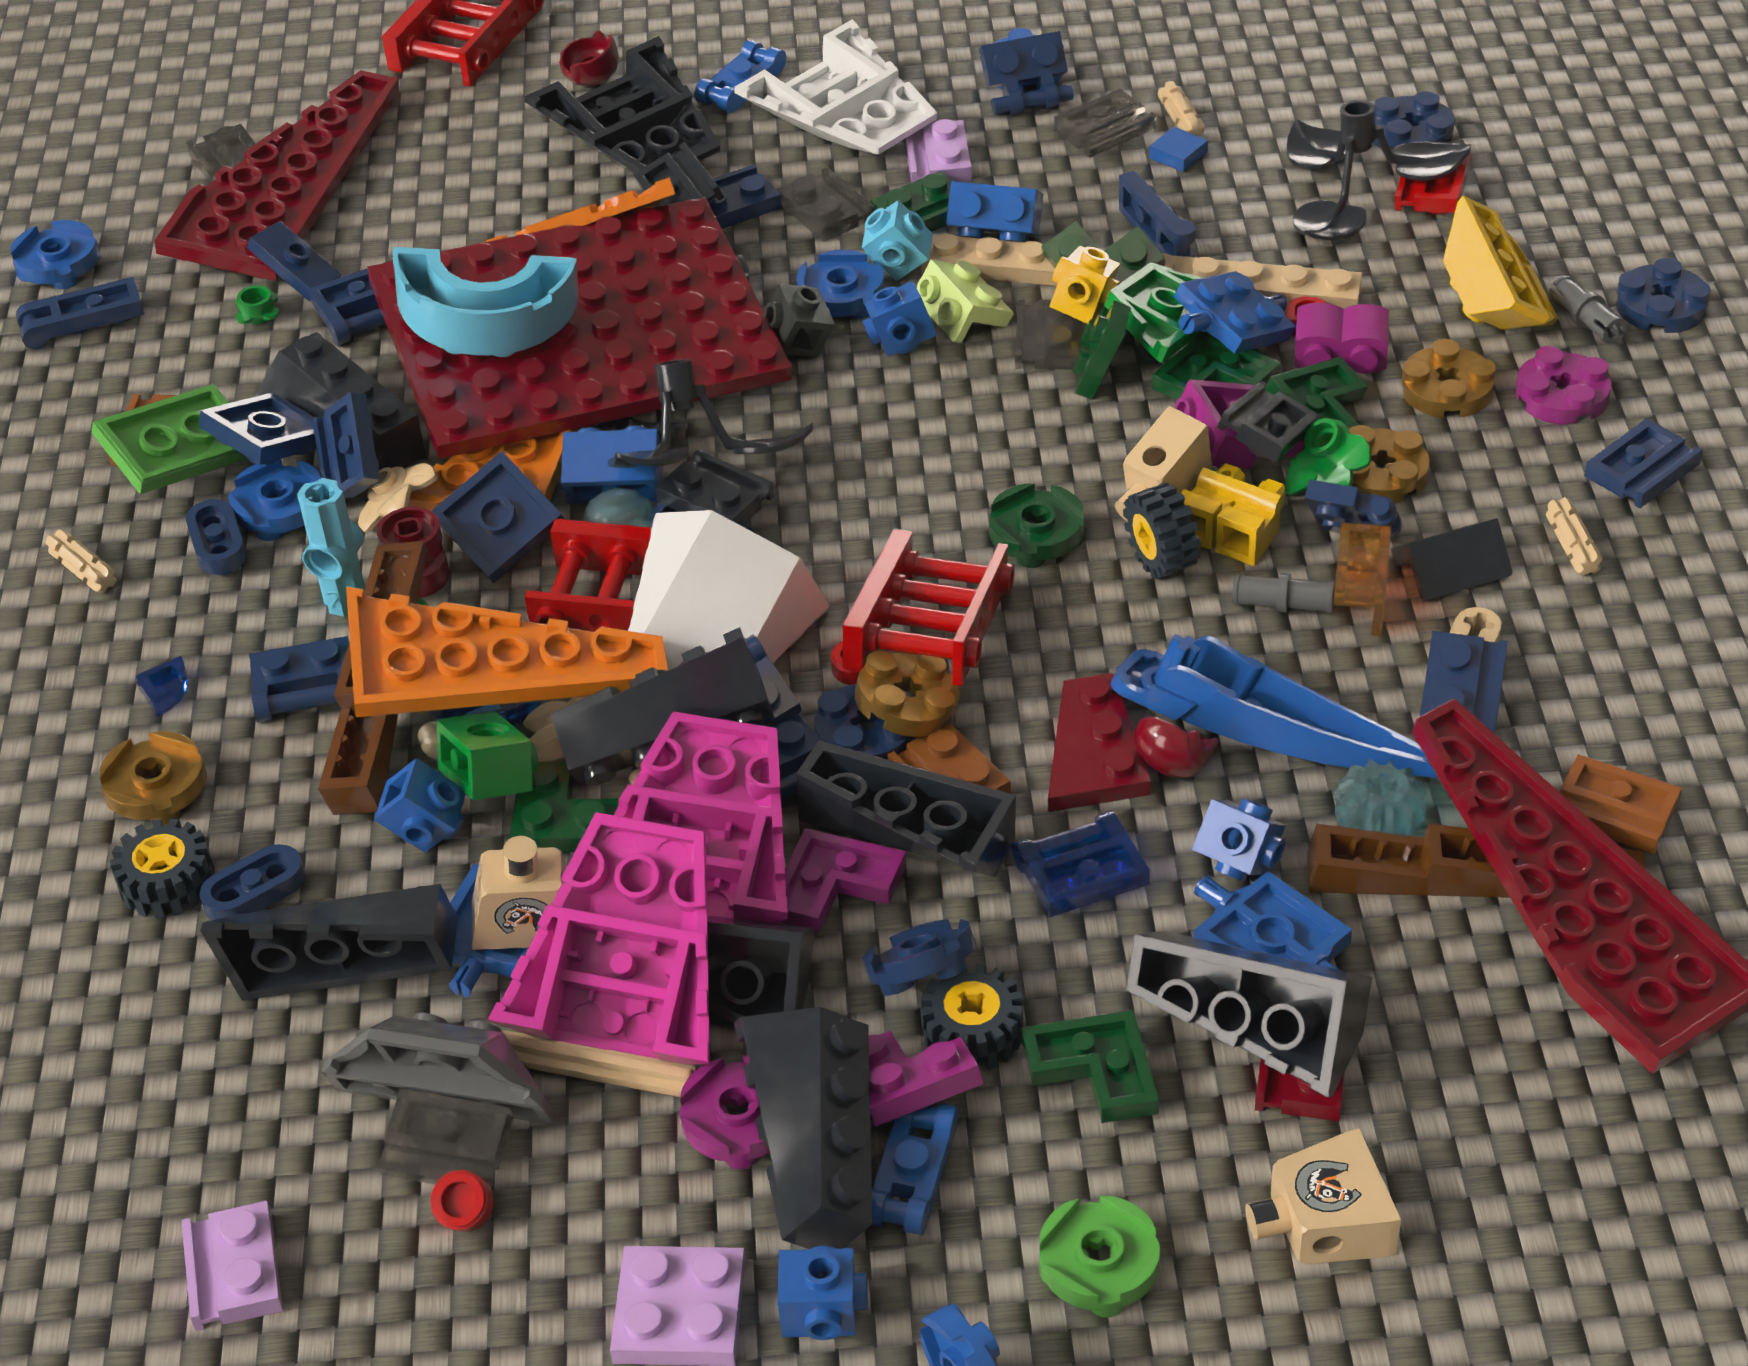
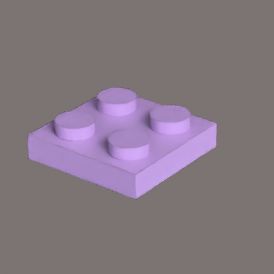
[610,1246,746,1366]

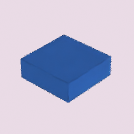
[1149,127,1208,172]

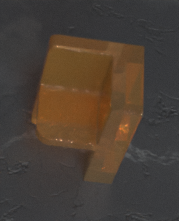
[1333,523,1391,636]

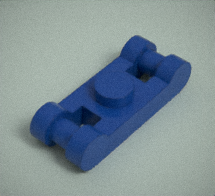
[694,40,787,113]
[872,1103,959,1236]

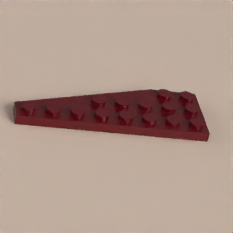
[154,70,399,281]
[1412,698,1748,1074]

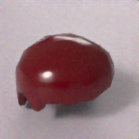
[559,30,619,87]
[1134,715,1219,778]

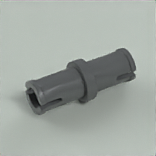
[1549,275,1627,344]
[1232,573,1336,613]

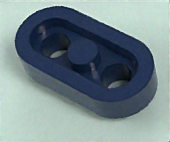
[186,499,246,575]
[200,844,305,920]

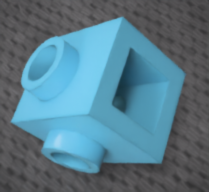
[862,200,933,281]

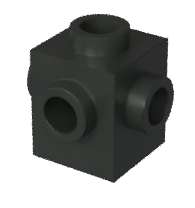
[763,284,835,357]

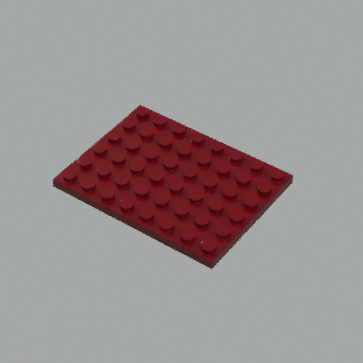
[367,197,792,459]

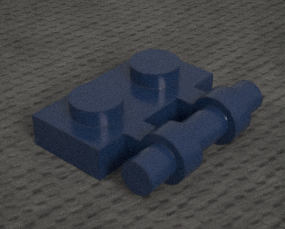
[979,31,1074,116]
[1305,479,1402,539]

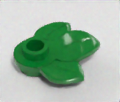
[1286,418,1371,496]

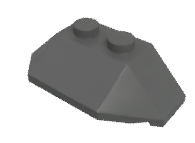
[321,1013,556,1125]

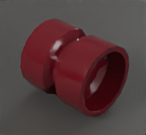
[377,506,449,598]

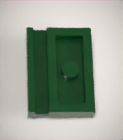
[870,171,952,232]

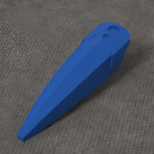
[1110,634,1438,778]

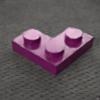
[778,828,907,932]
[869,1030,984,1127]

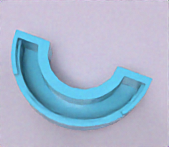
[393,247,578,357]

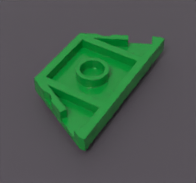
[1105,262,1203,363]

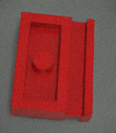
[1395,153,1471,215]

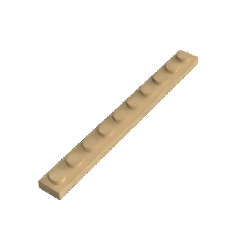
[921,234,1362,309]

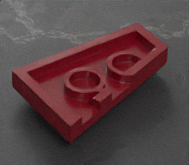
[1048,672,1151,812]

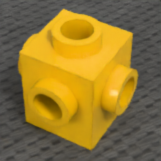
[1049,246,1120,323]

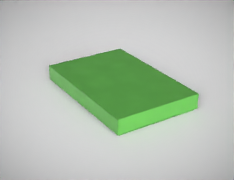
[91,384,248,495]

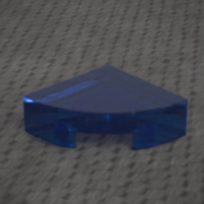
[135,656,188,717]

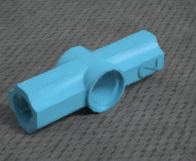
[297,478,365,617]

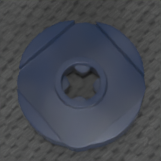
[1373,91,1455,148]
[1616,258,1711,333]
[814,684,917,760]
[863,919,976,996]

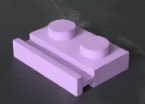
[905,119,972,183]
[181,1201,283,1331]

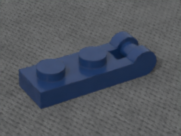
[1119,170,1196,258]
[16,277,145,349]

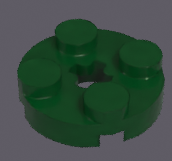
[989,483,1084,568]

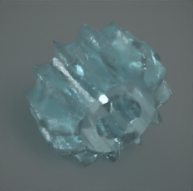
[1335,758,1426,836]

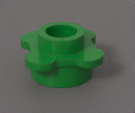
[235,285,279,324]

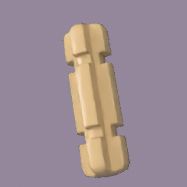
[1158,81,1205,136]
[1546,497,1602,576]
[46,530,117,593]

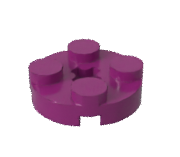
[1515,346,1612,425]
[680,1056,770,1169]

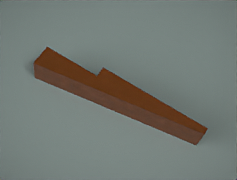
[318,541,428,815]
[1307,823,1646,898]

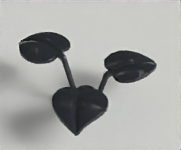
[1287,100,1471,240]
[608,359,813,468]

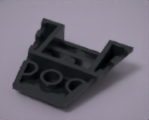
[525,36,720,174]

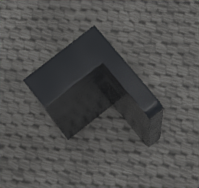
[1390,518,1513,601]

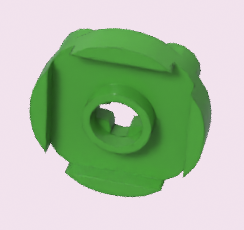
[1039,1196,1160,1317]

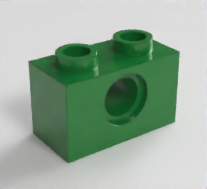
[436,711,538,800]

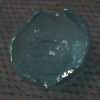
[583,488,654,527]

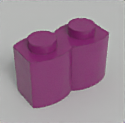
[1295,303,1389,374]

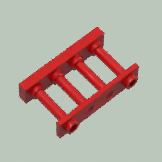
[382,0,544,87]
[524,519,652,632]
[842,529,1015,686]

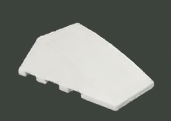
[735,19,937,155]
[628,510,830,670]

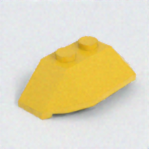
[1443,196,1558,330]

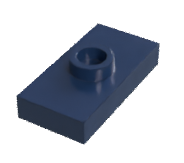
[247,221,342,301]

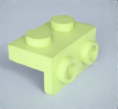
[917,259,1014,343]

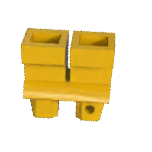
[1181,463,1285,566]

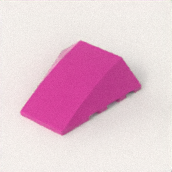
[614,712,788,923]
[487,812,710,1065]

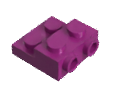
[1175,379,1304,469]

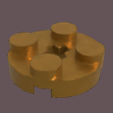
[1401,339,1496,418]
[1349,425,1430,504]
[855,650,959,737]
[99,731,207,824]

